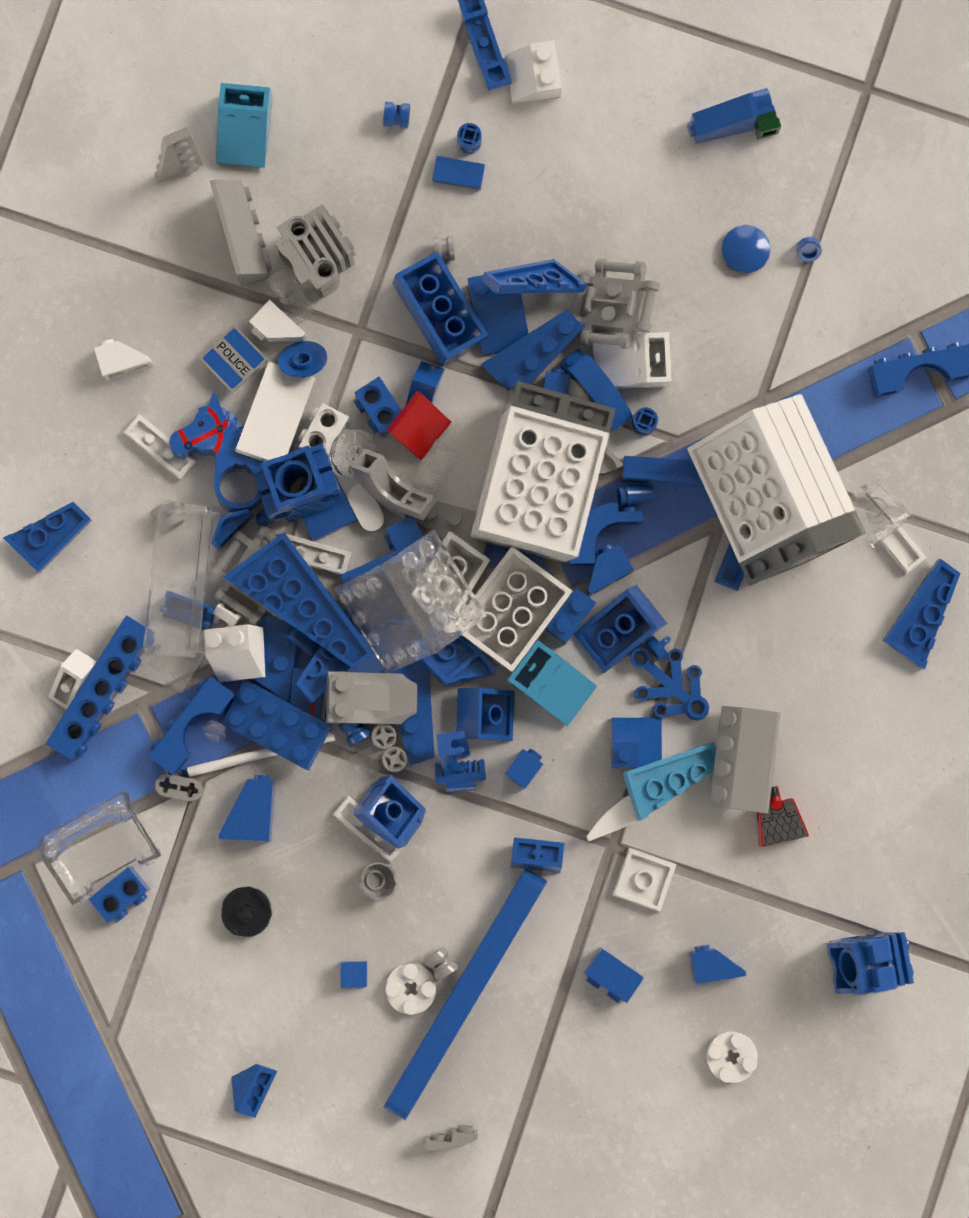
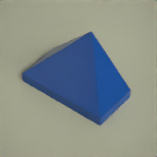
[231,1064,277,1118]

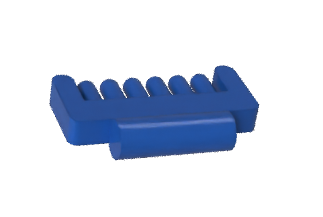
[434,759,486,792]

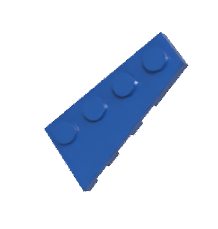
[481,259,587,294]

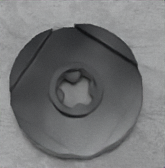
[221,886,273,937]

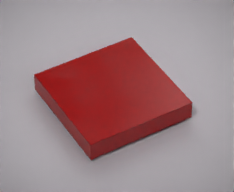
[386,391,451,461]

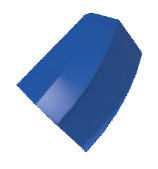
[354,775,426,848]

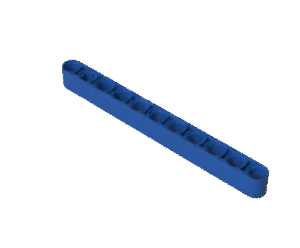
[383,868,547,1120]

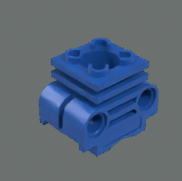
[251,443,341,523]
[826,932,914,995]

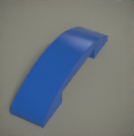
[457,0,512,91]

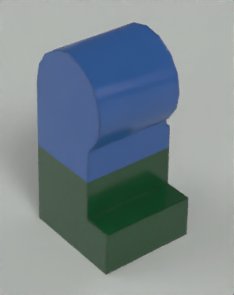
[751,88,782,140]

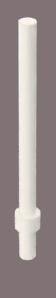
[187,731,336,777]

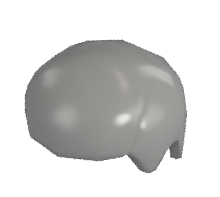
[358,862,398,901]

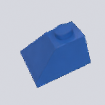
[611,718,662,768]

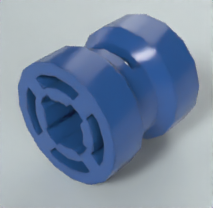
[383,101,410,129]
[457,123,482,154]
[632,407,658,436]
[338,723,372,747]

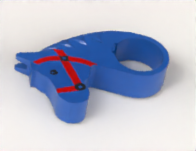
[169,393,263,513]

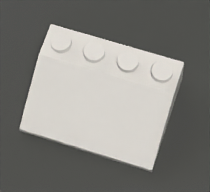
[452,547,573,673]

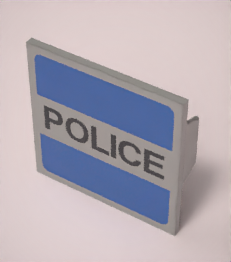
[199,324,269,394]

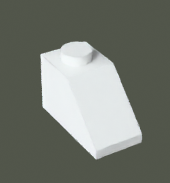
[249,300,307,343]
[94,339,154,381]
[48,649,96,709]

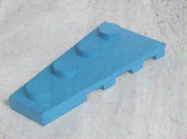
[622,742,716,821]

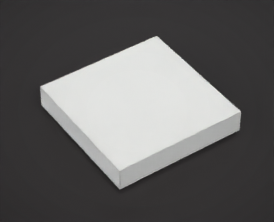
[612,847,677,912]

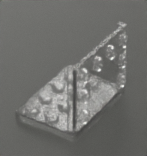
[335,530,487,673]

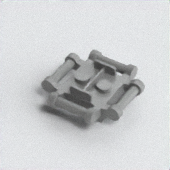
[572,258,660,349]
[209,525,306,626]

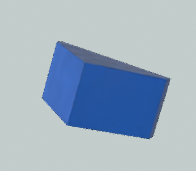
[405,361,445,406]

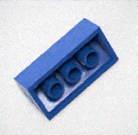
[392,251,489,367]

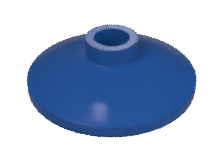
[278,341,327,378]

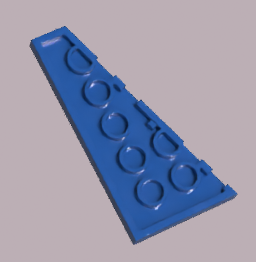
[223,532,374,669]

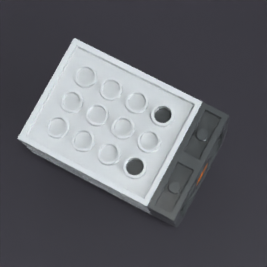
[470,381,616,562]
[687,394,866,586]

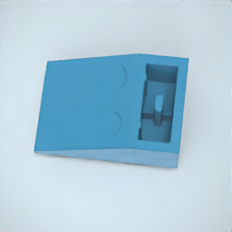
[216,83,273,168]
[507,640,597,726]

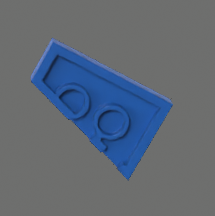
[3,502,92,573]

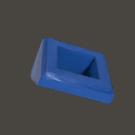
[341,961,367,988]

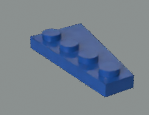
[481,309,585,391]
[882,559,961,669]
[294,600,385,704]
[380,658,435,766]

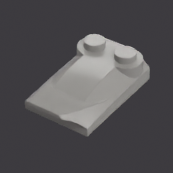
[326,671,417,724]

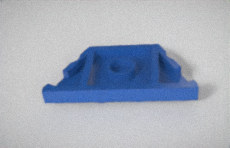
[410,613,498,687]
[249,614,297,701]

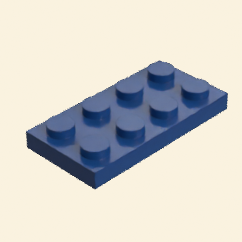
[222,680,332,771]

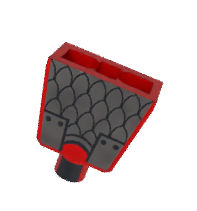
[756,786,809,847]

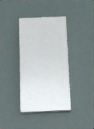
[236,362,315,462]

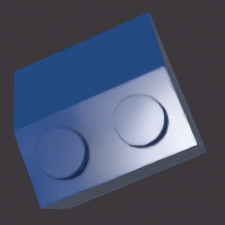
[456,688,514,741]

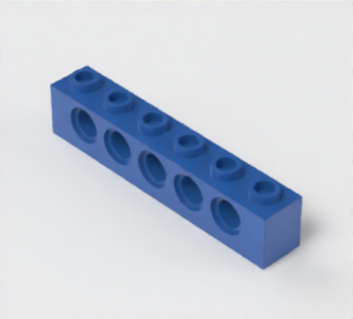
[45,615,155,760]

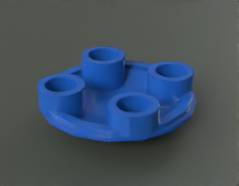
[721,225,771,273]

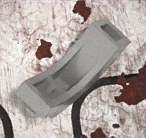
[350,449,437,520]

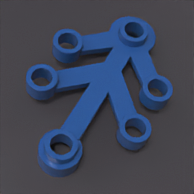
[630,648,709,721]

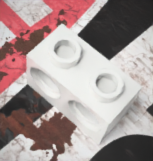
[298,403,350,459]

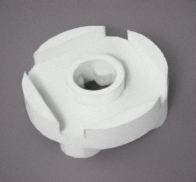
[385,963,436,1015]
[706,1031,758,1083]

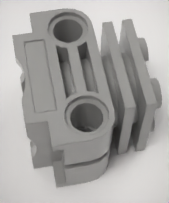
[274,211,356,300]

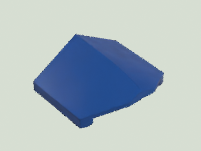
[211,509,254,551]

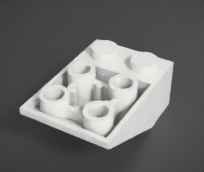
[593,332,672,389]

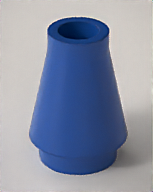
[616,484,655,508]

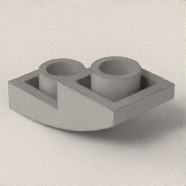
[425,1125,478,1151]

